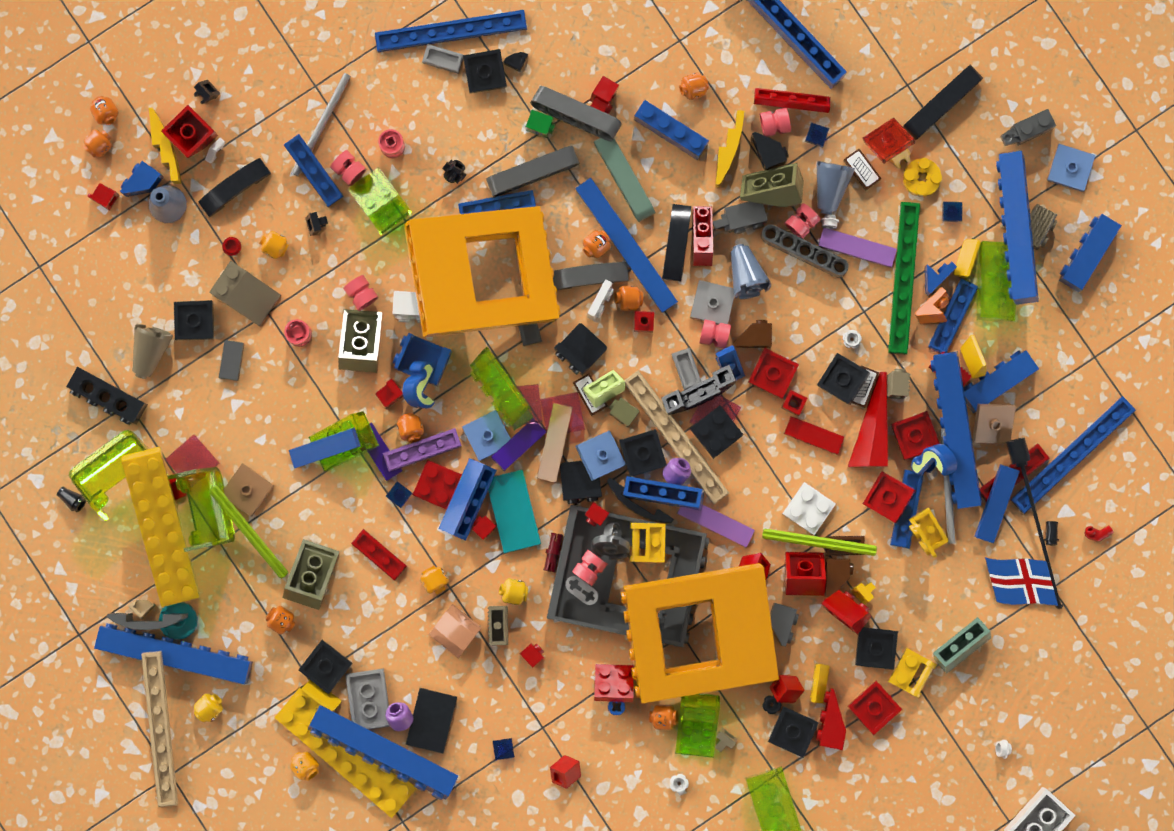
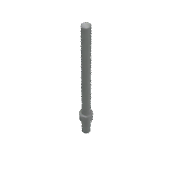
[292,73,351,177]
[941,428,955,544]

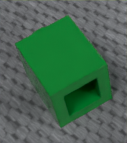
[525,110,556,138]

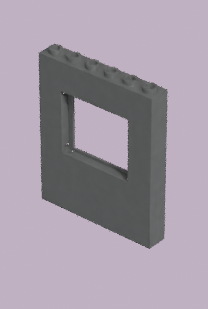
[547,505,710,647]

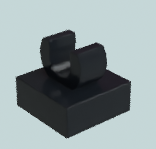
[194,80,220,104]
[305,212,328,236]

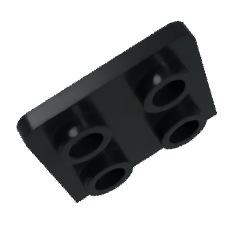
[554,323,607,376]
[560,461,602,504]

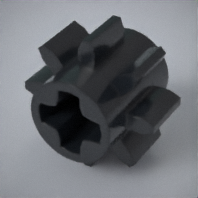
[442,160,467,184]

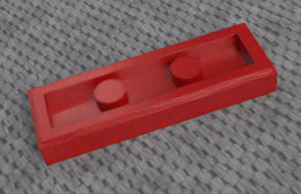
[784,416,844,455]
[351,529,407,581]

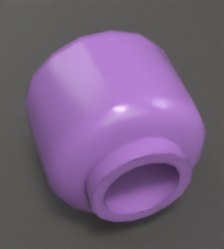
[663,458,691,485]
[385,702,413,731]

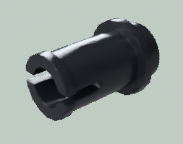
[1044,521,1059,546]

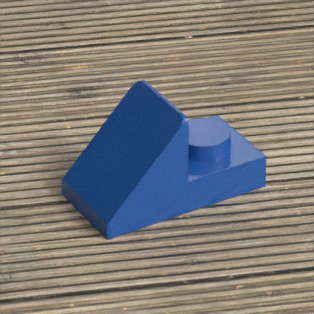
[925,262,957,296]
[715,345,745,380]

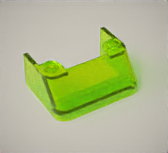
[69,430,149,521]
[168,467,235,552]

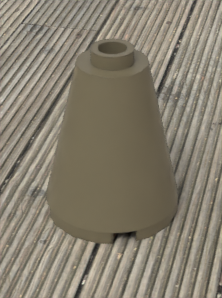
[132,324,173,379]

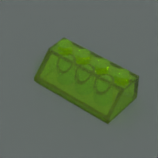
[977,241,1016,322]
[470,347,533,431]
[745,766,802,831]

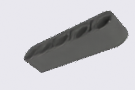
[530,86,622,141]
[486,146,580,197]
[761,224,848,278]

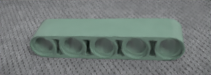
[594,138,656,222]

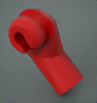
[1084,525,1114,542]

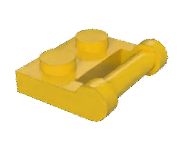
[630,523,666,563]
[888,648,937,698]

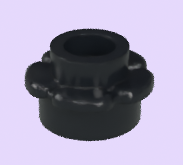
[762,695,782,714]

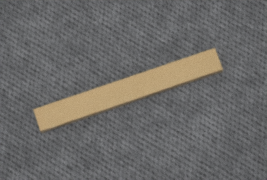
[624,370,729,505]
[141,651,178,807]

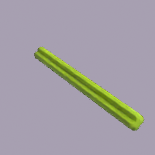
[209,485,288,579]
[762,528,877,556]

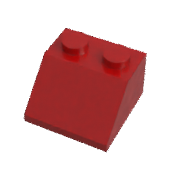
[161,105,218,158]
[785,552,826,596]
[821,590,872,635]

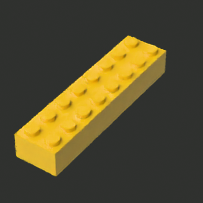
[121,447,199,607]

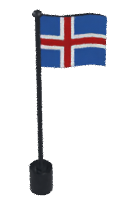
[985,437,1063,609]

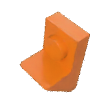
[914,287,950,324]

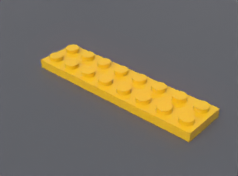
[274,688,417,818]

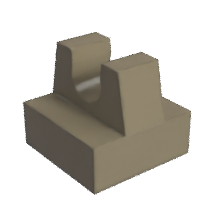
[715,727,737,752]

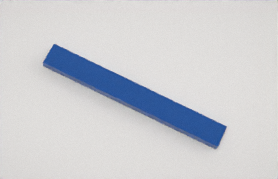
[375,10,527,52]
[575,178,678,313]
[1011,396,1136,514]

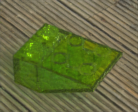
[348,167,412,235]
[309,411,379,472]
[675,694,720,758]

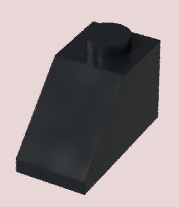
[751,132,789,170]

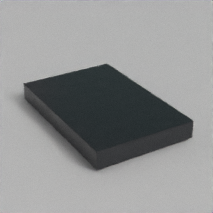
[406,688,457,754]

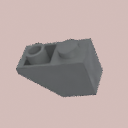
[770,603,799,647]

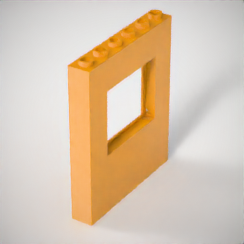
[404,206,560,337]
[621,563,779,703]

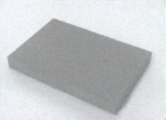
[345,668,390,730]

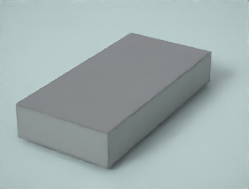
[422,44,463,74]
[671,348,702,390]

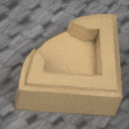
[128,600,155,619]

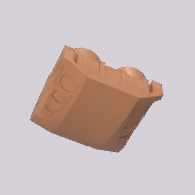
[428,604,482,658]

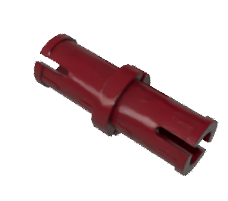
[543,533,563,573]

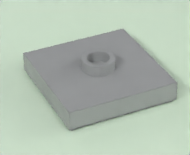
[690,280,735,324]

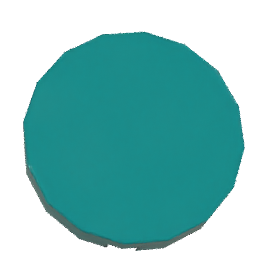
[159,602,198,640]

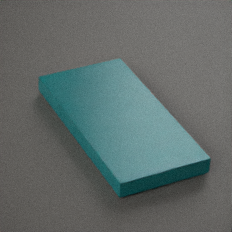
[488,469,541,553]

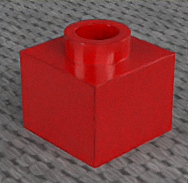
[590,97,613,114]
[634,311,654,333]
[781,390,808,416]
[585,502,609,527]
[472,515,497,540]
[520,643,544,668]

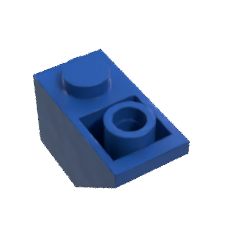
[120,161,164,197]

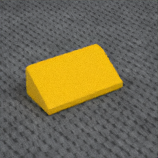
[953,239,981,279]
[960,335,987,379]
[810,663,830,703]
[301,680,341,712]

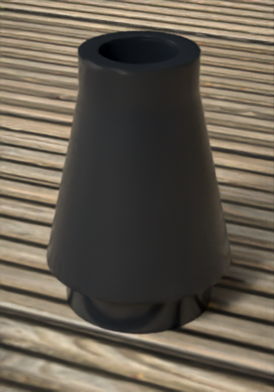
[57,486,86,512]

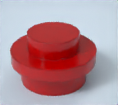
[222,237,242,256]

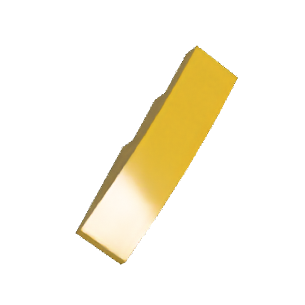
[149,107,182,184]
[715,110,745,188]

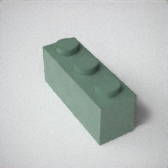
[933,617,991,674]

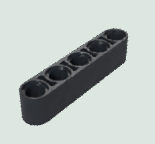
[903,64,983,140]

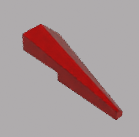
[848,372,888,467]

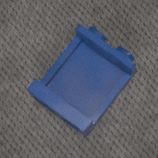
[393,333,452,387]

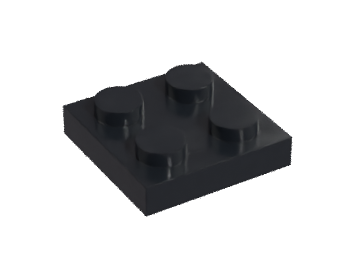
[463,49,507,94]
[174,300,214,341]
[817,353,870,405]
[690,405,743,459]
[619,429,667,477]
[855,627,898,670]
[298,639,353,694]
[767,706,819,758]

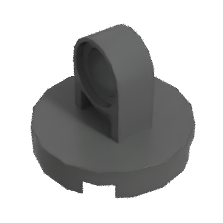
[591,523,630,560]

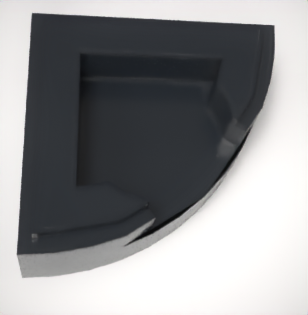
[503,52,528,72]

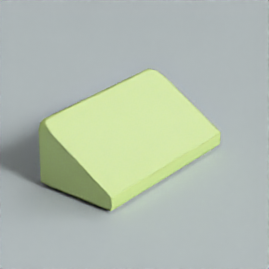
[583,370,625,408]

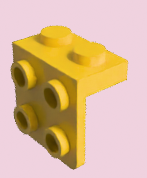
[909,508,949,558]

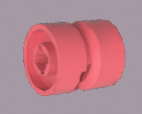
[760,108,791,137]
[378,129,405,158]
[330,150,367,186]
[784,203,821,239]
[343,275,379,311]
[284,319,312,347]
[699,319,731,349]
[572,550,608,586]

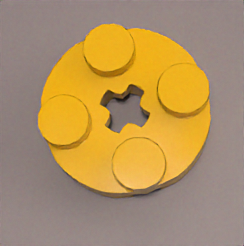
[903,158,942,197]

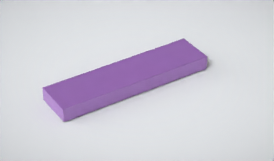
[818,228,897,268]
[383,428,462,472]
[677,504,755,547]

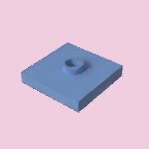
[1047,144,1095,192]
[462,410,511,461]
[575,430,626,481]

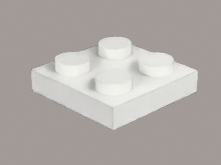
[587,279,614,321]
[782,482,836,535]

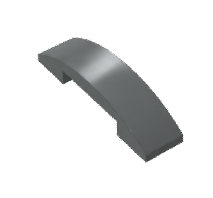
[553,262,629,290]
[107,613,188,630]

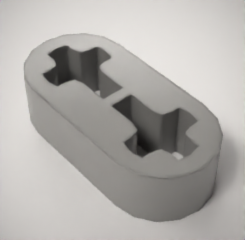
[565,576,598,605]

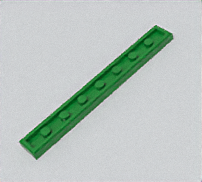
[888,202,920,355]

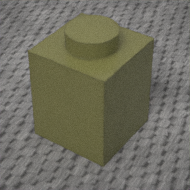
[609,398,639,427]

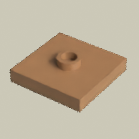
[972,404,1016,443]
[222,463,274,517]

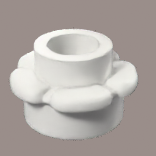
[821,215,839,229]
[843,330,862,349]
[995,740,1012,759]
[670,774,689,793]

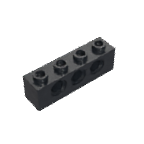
[66,367,148,425]

